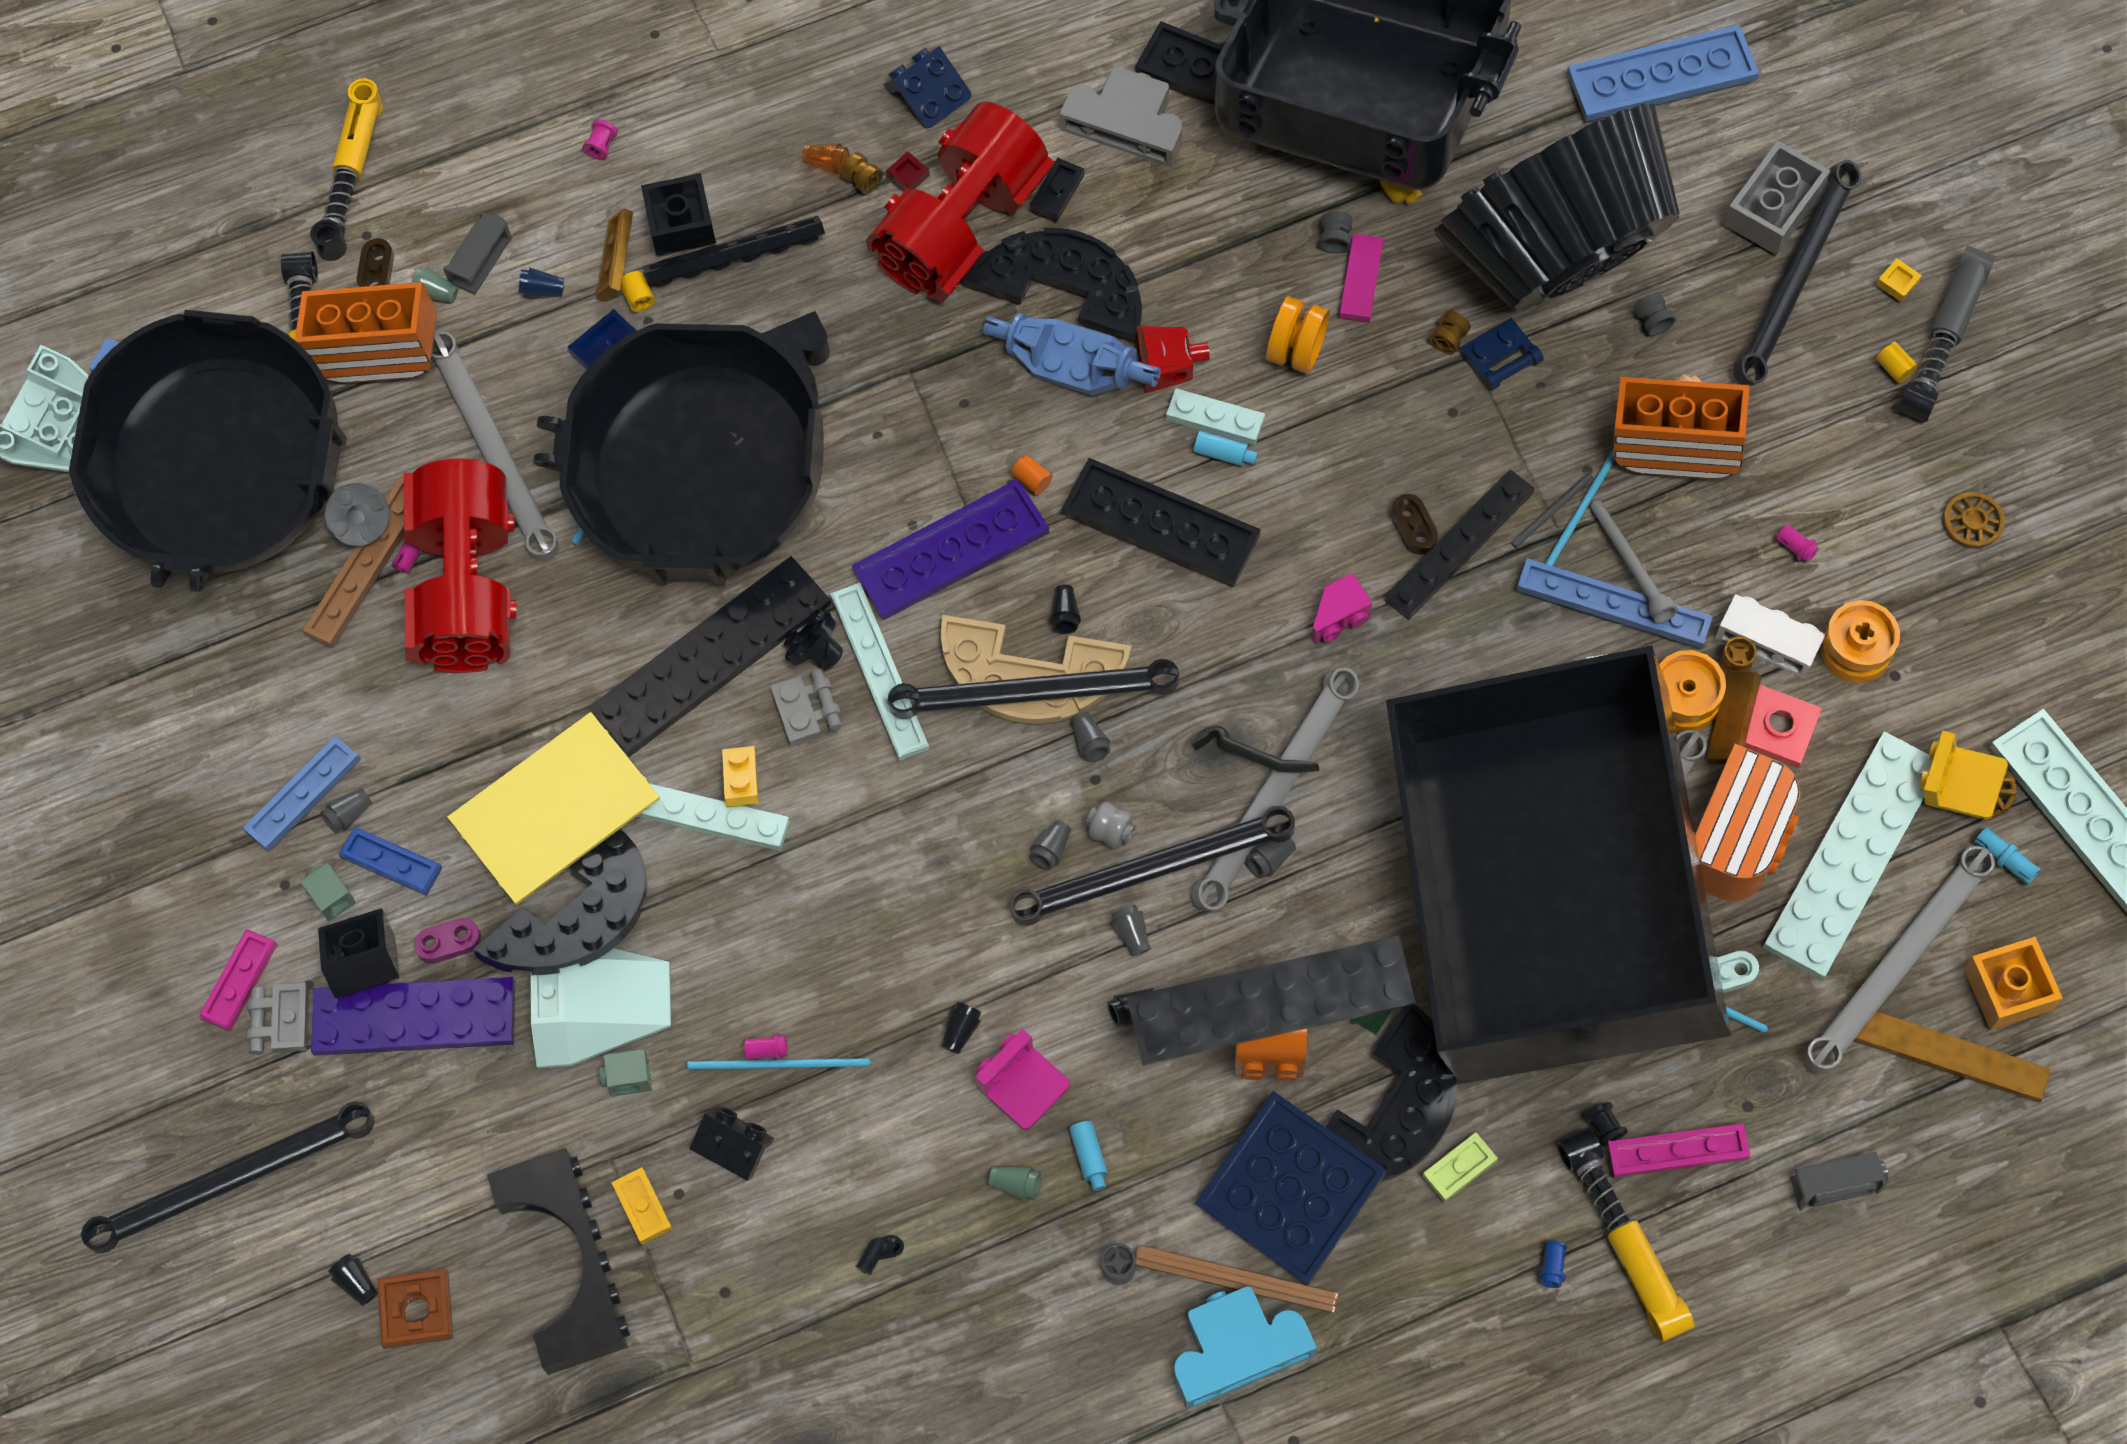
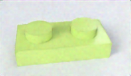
[1422,1132,1498,1203]

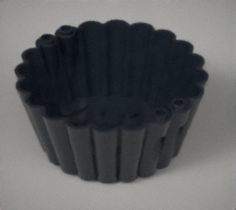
[1433,103,1680,312]

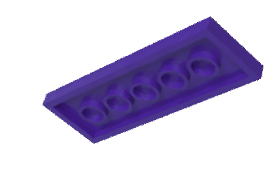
[852,479,1049,620]
[311,977,515,1056]

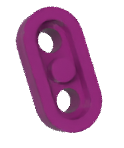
[414,918,481,964]

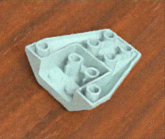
[0,345,89,472]
[531,948,671,1069]

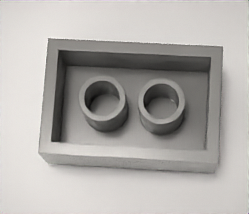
[1724,141,1831,255]

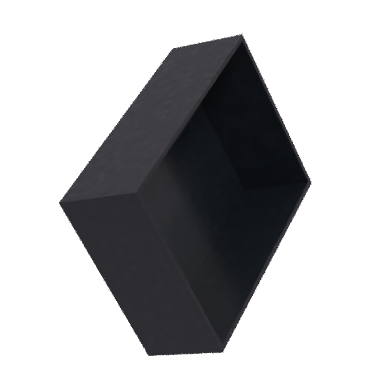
[1386,645,1731,1084]

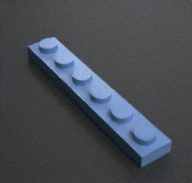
[1516,558,1713,649]

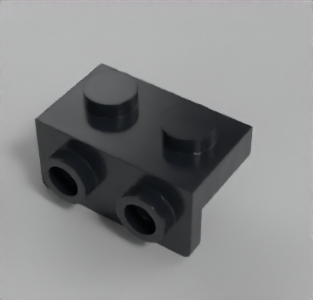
[689,1107,774,1181]

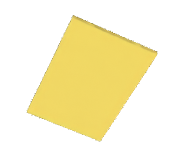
[447,712,660,906]

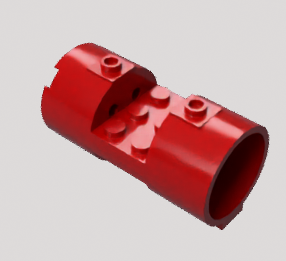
[866,102,1055,304]
[404,458,516,673]

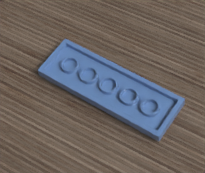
[1567,25,1759,122]

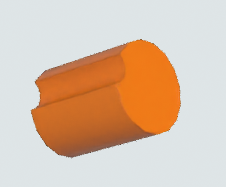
[1010,454,1053,495]

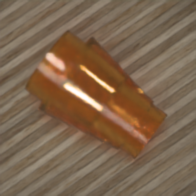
[802,143,850,173]

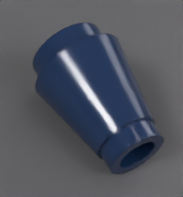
[519,267,564,298]

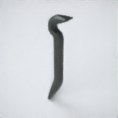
[1192,725,1319,773]

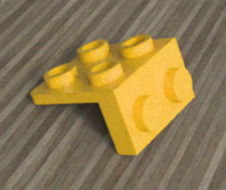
[1920,731,2008,820]

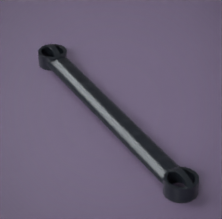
[1733,160,1861,387]
[888,659,1179,719]
[1009,806,1295,926]
[81,1101,375,1254]

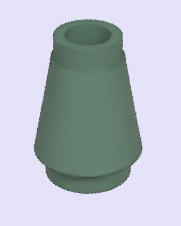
[411,268,459,304]
[989,1167,1042,1201]

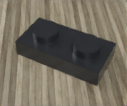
[1030,157,1085,222]

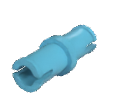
[1974,827,2041,885]

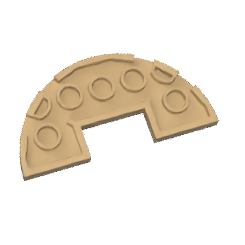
[941,615,1132,724]

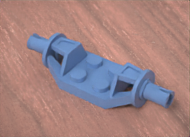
[983,313,1161,396]

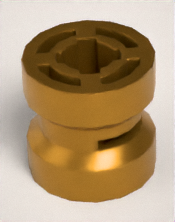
[840,152,883,194]
[1429,310,1471,354]
[1719,636,1757,676]

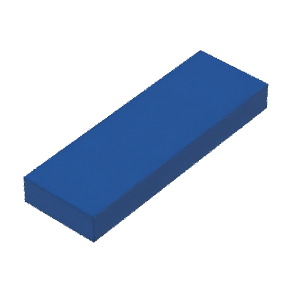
[339,827,442,896]

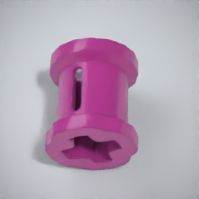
[582,119,618,160]

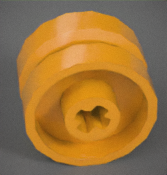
[1266,296,1330,374]
[1820,600,1900,683]
[1659,650,1726,733]

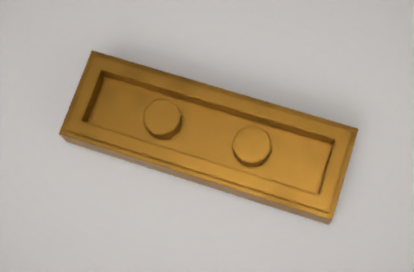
[596,208,633,302]
[1706,672,1762,765]

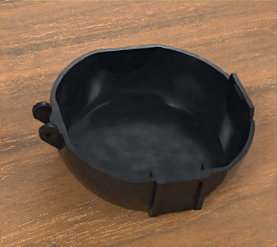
[69,309,347,592]
[533,323,824,586]

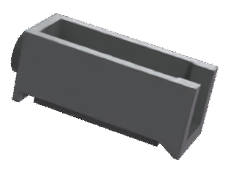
[443,211,512,295]
[1790,1152,1888,1211]

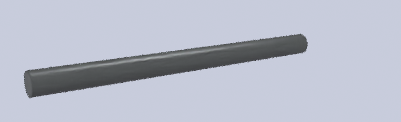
[1511,473,1593,548]

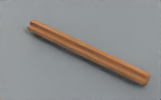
[1135,1245,1338,1313]

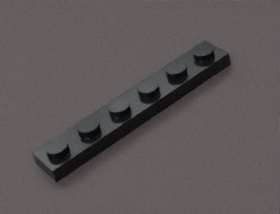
[643,216,825,286]
[1385,469,1535,620]

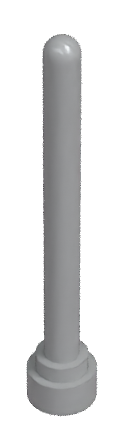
[1590,500,1678,623]

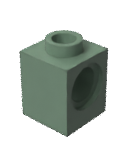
[300,863,356,922]
[599,1049,652,1097]

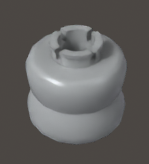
[1085,802,1136,849]

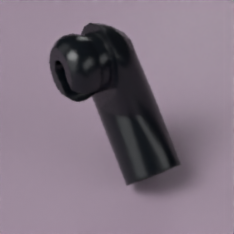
[856,1235,904,1275]

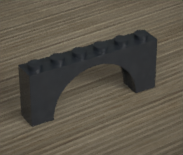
[487,1148,631,1375]

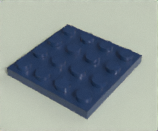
[1195,1091,1387,1285]

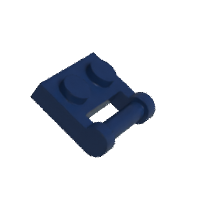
[1460,317,1544,391]

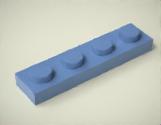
[243,735,361,852]

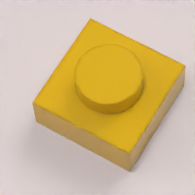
[1876,258,1922,302]

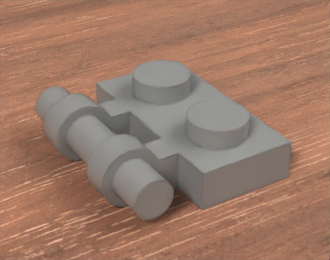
[770,669,842,746]
[246,983,309,1055]

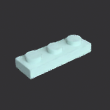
[1166,388,1265,446]

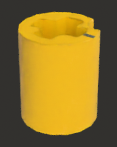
[621,271,656,312]
[1876,342,1918,383]

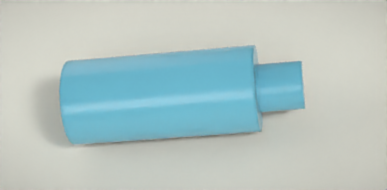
[1194,431,1258,466]
[1069,1121,1108,1191]

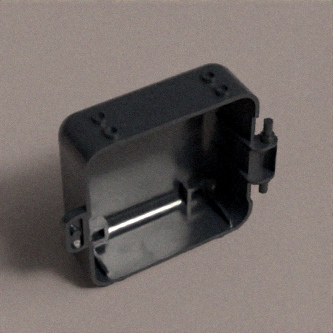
[1213,0,1521,190]

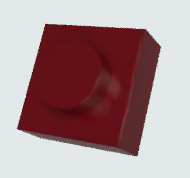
[886,151,930,191]

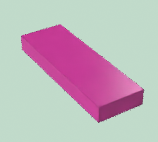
[1339,234,1383,323]
[198,929,278,1032]

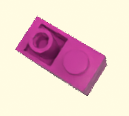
[1312,573,1372,645]

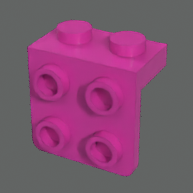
[975,1029,1070,1130]

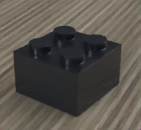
[641,173,716,256]
[318,908,399,998]

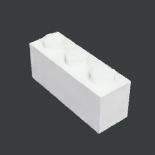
[1715,594,1826,679]

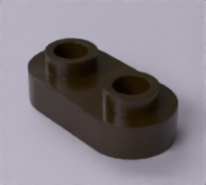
[357,238,394,287]
[1392,494,1438,554]

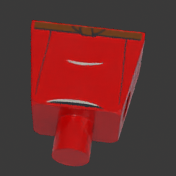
[1137,326,1210,393]

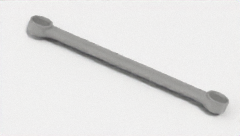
[431,331,559,562]
[1192,667,1359,911]
[1805,846,1995,1075]

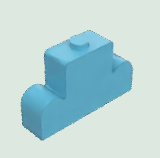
[1174,1286,1317,1410]

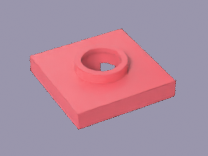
[1745,685,1822,768]

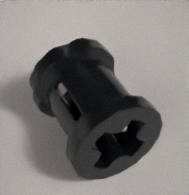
[1584,1102,1628,1147]

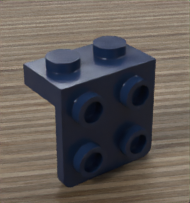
[883,46,971,128]

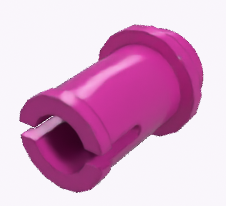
[1776,524,1819,563]
[391,536,422,574]
[744,1033,788,1060]

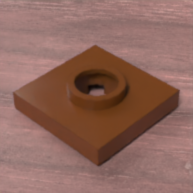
[377,1269,453,1349]

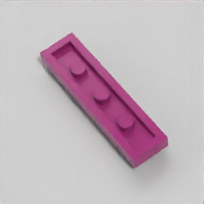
[1606,1123,1750,1178]

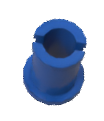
[1538,1241,1567,1288]

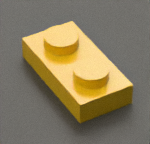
[722,746,759,807]
[611,1167,673,1245]

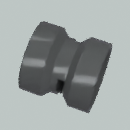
[1320,211,1353,254]
[1634,292,1676,336]
[1101,1243,1136,1285]

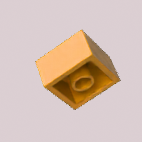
[1964,937,2063,1030]

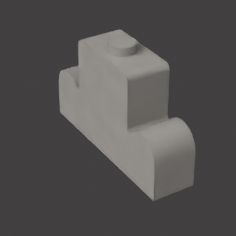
[1059,67,1182,167]

